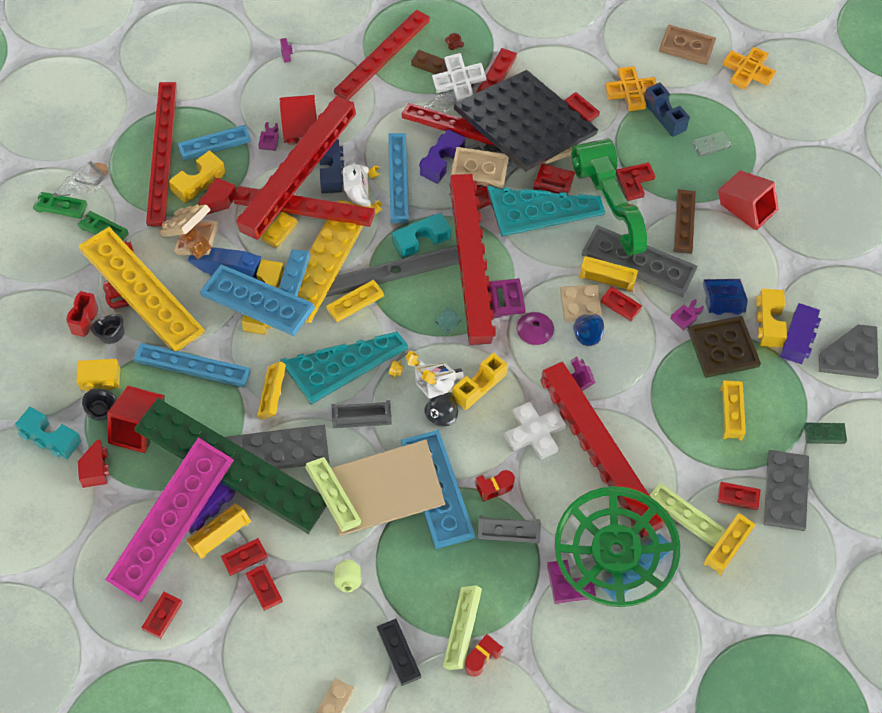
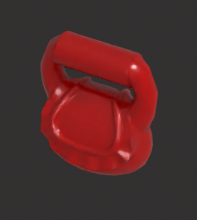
[103,281,130,310]

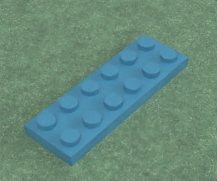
[200,264,315,336]
[401,430,475,549]

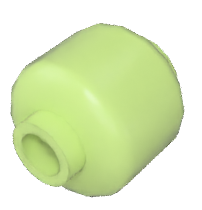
[334,560,361,592]

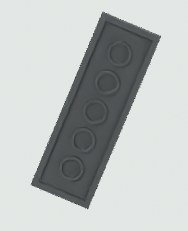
[581,225,698,297]
[225,425,330,469]

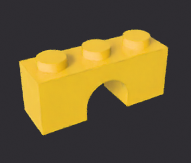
[169,150,225,203]
[755,288,787,348]
[452,352,508,411]

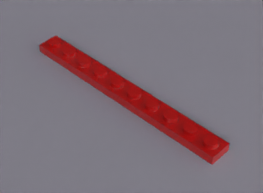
[146,82,177,226]

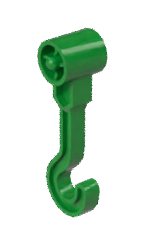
[571,138,647,256]

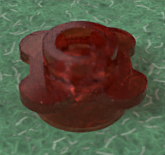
[445,33,464,50]

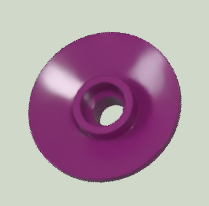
[516,312,554,345]

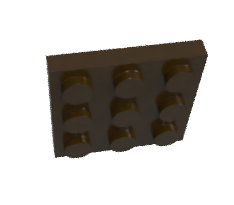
[687,316,761,378]

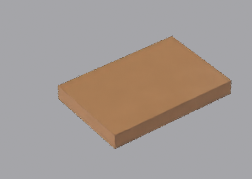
[659,25,716,65]

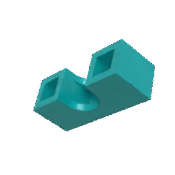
[392,213,451,259]
[15,406,82,460]

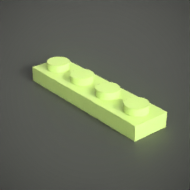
[305,457,361,532]
[650,483,726,548]
[443,585,482,670]

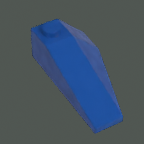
[188,247,261,279]

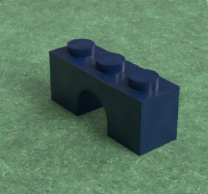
[644,82,690,137]
[319,139,344,194]

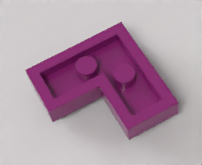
[547,559,596,604]

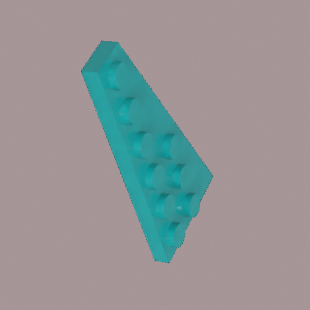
[487,186,605,237]
[280,331,408,405]

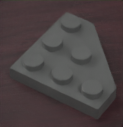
[819,324,879,379]

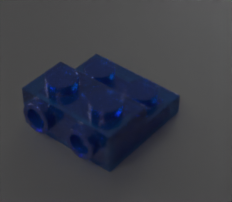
[703,279,748,315]

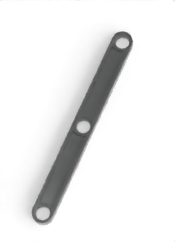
[325,246,459,297]

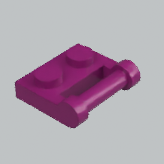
[487,278,526,318]

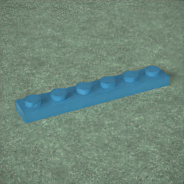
[388,133,409,223]
[134,343,251,388]

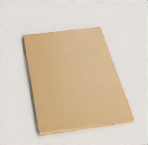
[331,440,446,536]

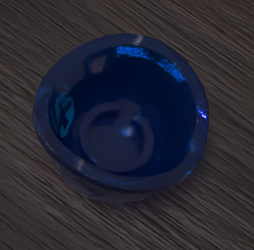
[573,314,604,346]

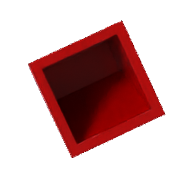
[279,95,317,145]
[718,170,779,230]
[107,386,165,453]

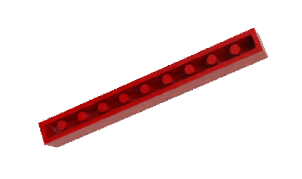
[236,96,356,240]
[449,174,496,345]
[540,361,664,538]

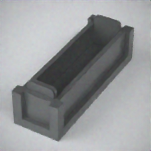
[331,400,392,428]
[478,515,541,543]

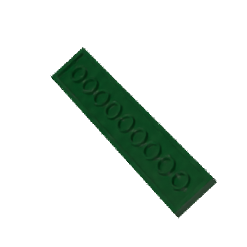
[135,398,327,534]

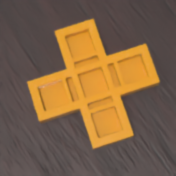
[723,47,776,90]
[605,66,657,111]

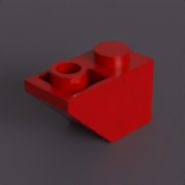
[198,177,237,215]
[77,440,110,488]

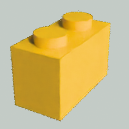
[76,359,120,391]

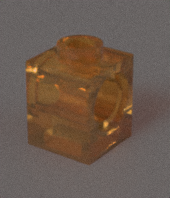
[178,227,212,259]

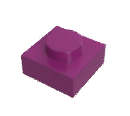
[280,38,293,63]

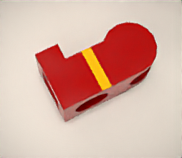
[475,470,515,502]
[465,634,503,677]

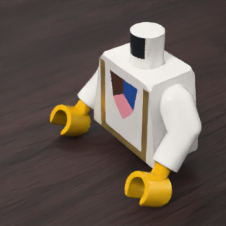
[343,164,383,214]
[406,351,464,398]

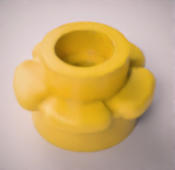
[389,360,404,378]

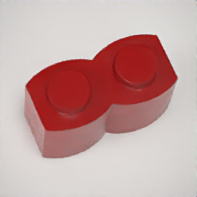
[66,291,98,337]

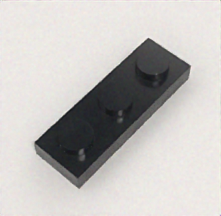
[377,618,421,686]

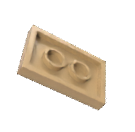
[451,147,509,188]
[159,204,210,237]

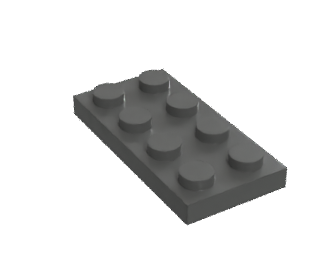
[764,450,809,531]

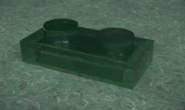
[804,422,847,444]

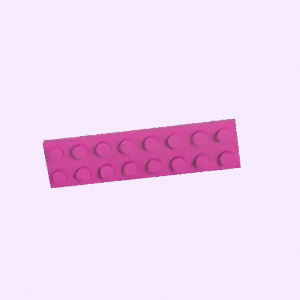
[105,438,234,603]

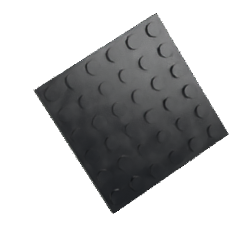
[453,70,598,172]

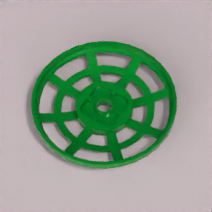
[554,486,681,607]

